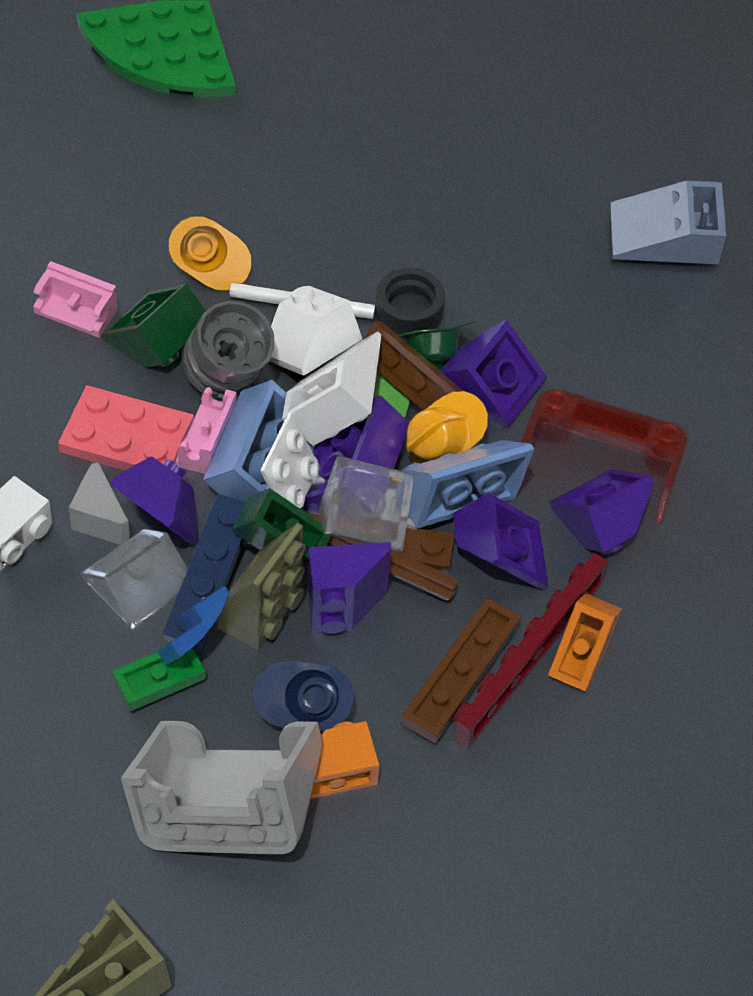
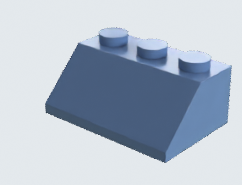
[203,380,315,502]
[395,440,535,529]

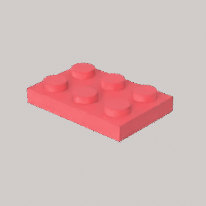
[58,385,194,471]

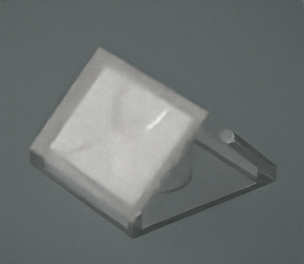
[319,456,414,552]
[81,529,188,629]

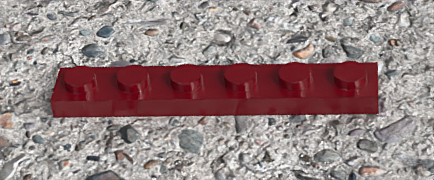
[453,553,608,750]

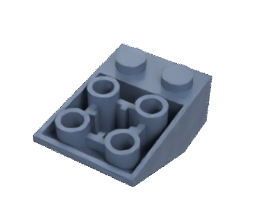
[610,181,726,264]

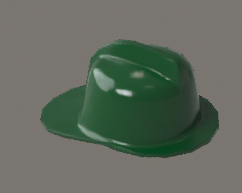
[398,321,476,370]

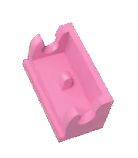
[33,261,118,338]
[175,387,237,474]

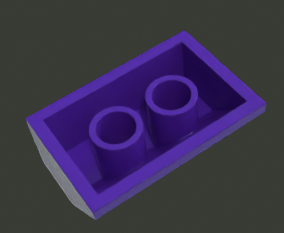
[301,396,409,520]

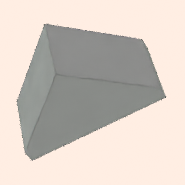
[68,462,130,546]

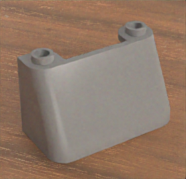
[121,721,322,854]

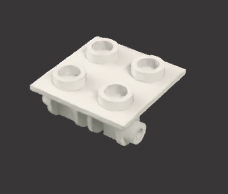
[260,413,320,508]

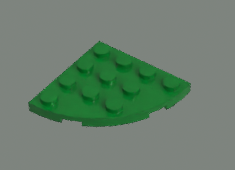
[76,0,236,98]

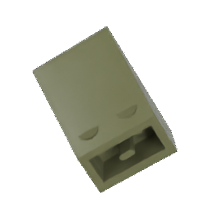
[217,523,305,651]

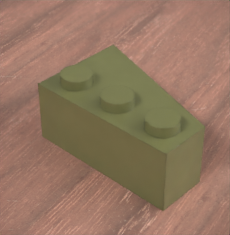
[35,899,172,996]

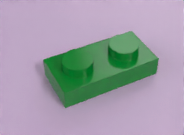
[112,648,206,712]

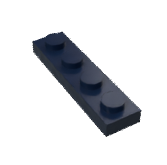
[162,493,245,652]

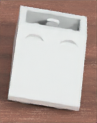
[282,331,381,446]

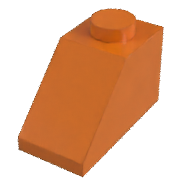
[548,594,623,692]
[310,721,379,799]

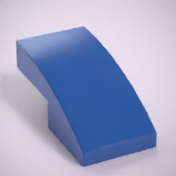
[157,586,229,665]

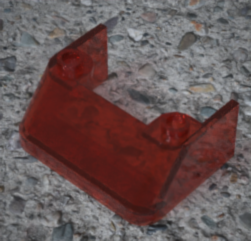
[521,389,689,524]

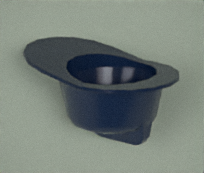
[252,661,354,731]

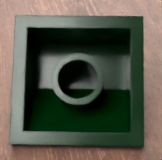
[101,283,206,367]

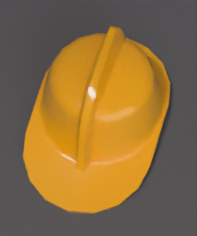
[169,216,251,290]
[406,391,488,464]

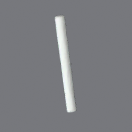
[230,283,376,319]

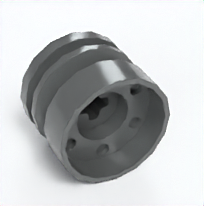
[182,300,275,398]

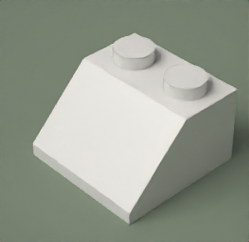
[269,286,363,376]

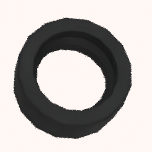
[375,268,445,335]

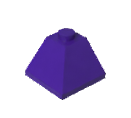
[441,320,547,427]
[109,456,199,546]
[549,469,654,554]
[453,493,549,590]

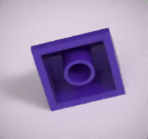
[307,542,391,634]

